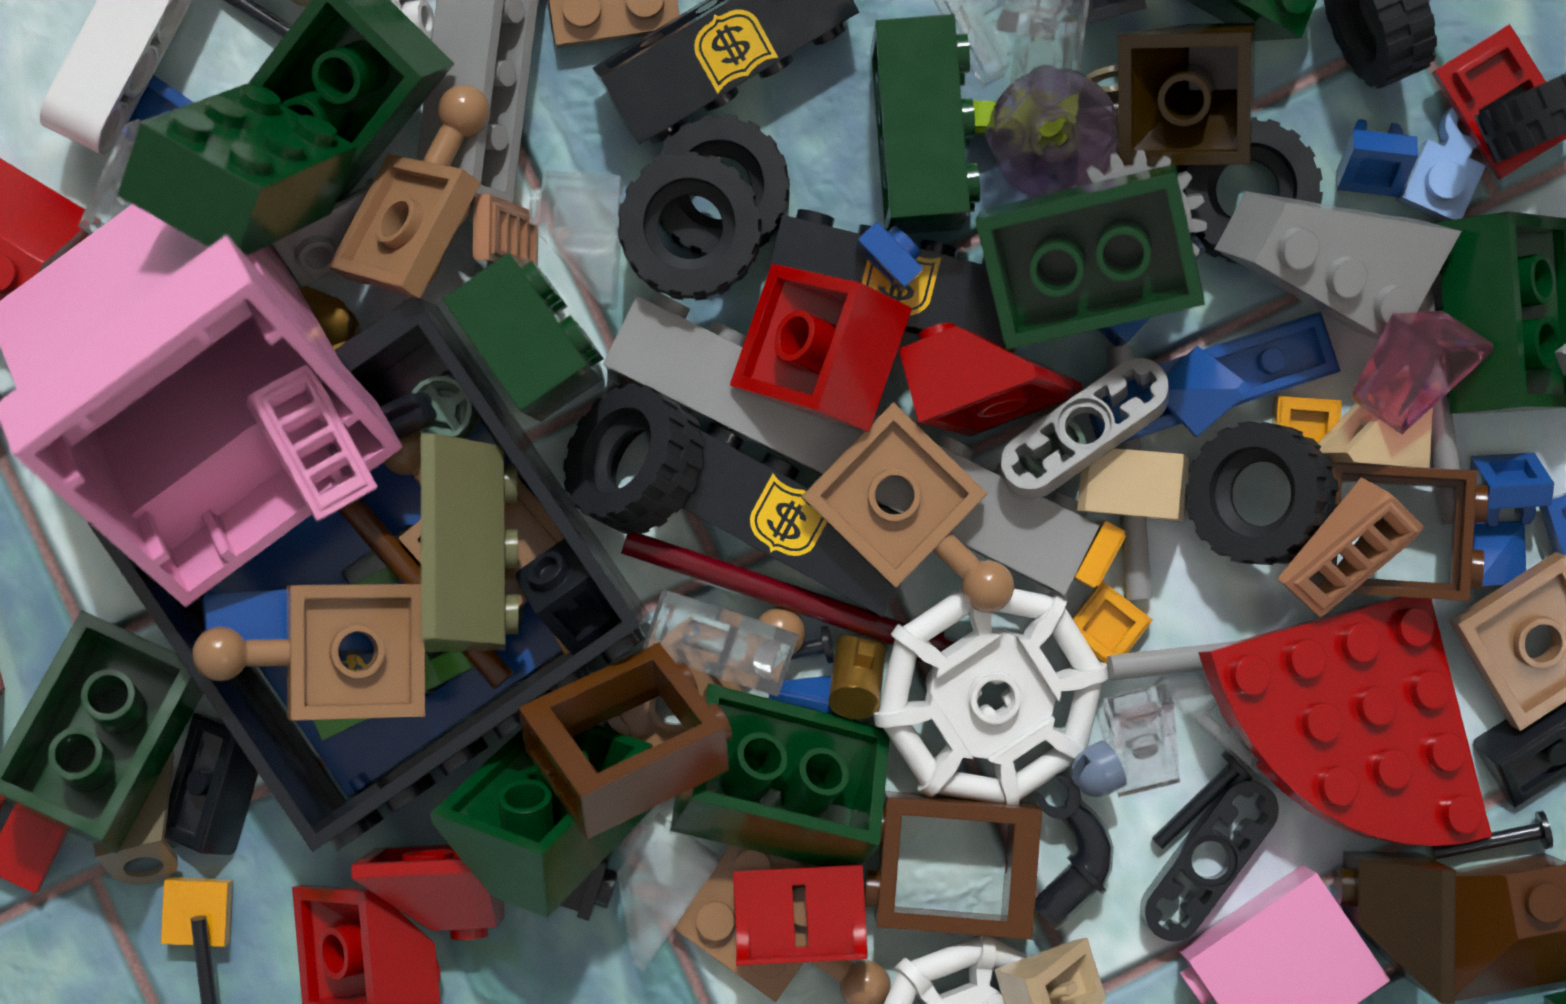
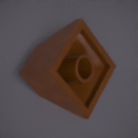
[1454,853,1566,1001]

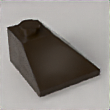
[1118,22,1255,166]
[1333,851,1456,1004]

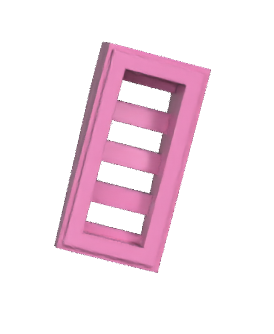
[247,364,377,522]

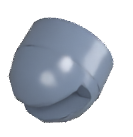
[1071,740,1127,797]

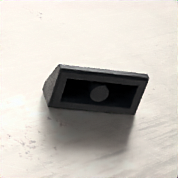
[1473,702,1566,808]
[165,713,259,855]

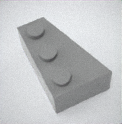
[1215,191,1461,347]

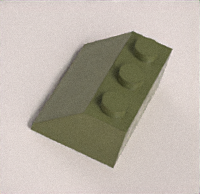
[421,434,518,652]

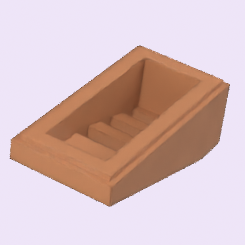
[473,194,539,269]
[1277,477,1424,617]

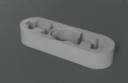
[1001,358,1169,498]

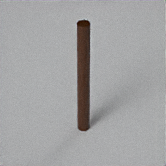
[338,498,514,690]

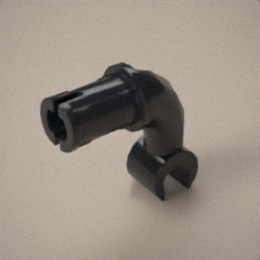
[1035,774,1114,930]

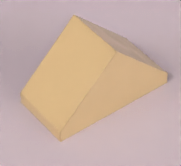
[1318,368,1435,468]
[1077,448,1190,522]
[994,938,1106,1004]

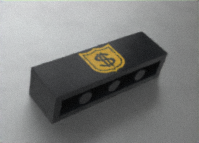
[592,0,859,145]
[765,209,1015,351]
[682,422,900,617]

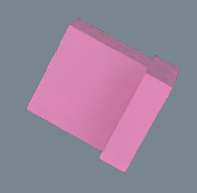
[0,204,403,607]

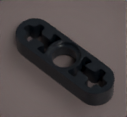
[1140,778,1279,941]

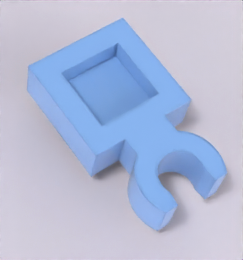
[1396,107,1486,222]

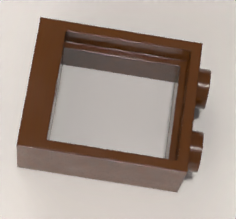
[1309,463,1488,601]
[518,643,732,840]
[864,791,1042,940]

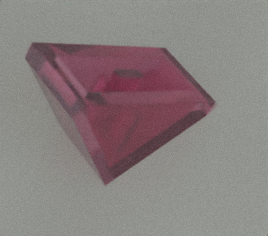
[1352,311,1493,435]

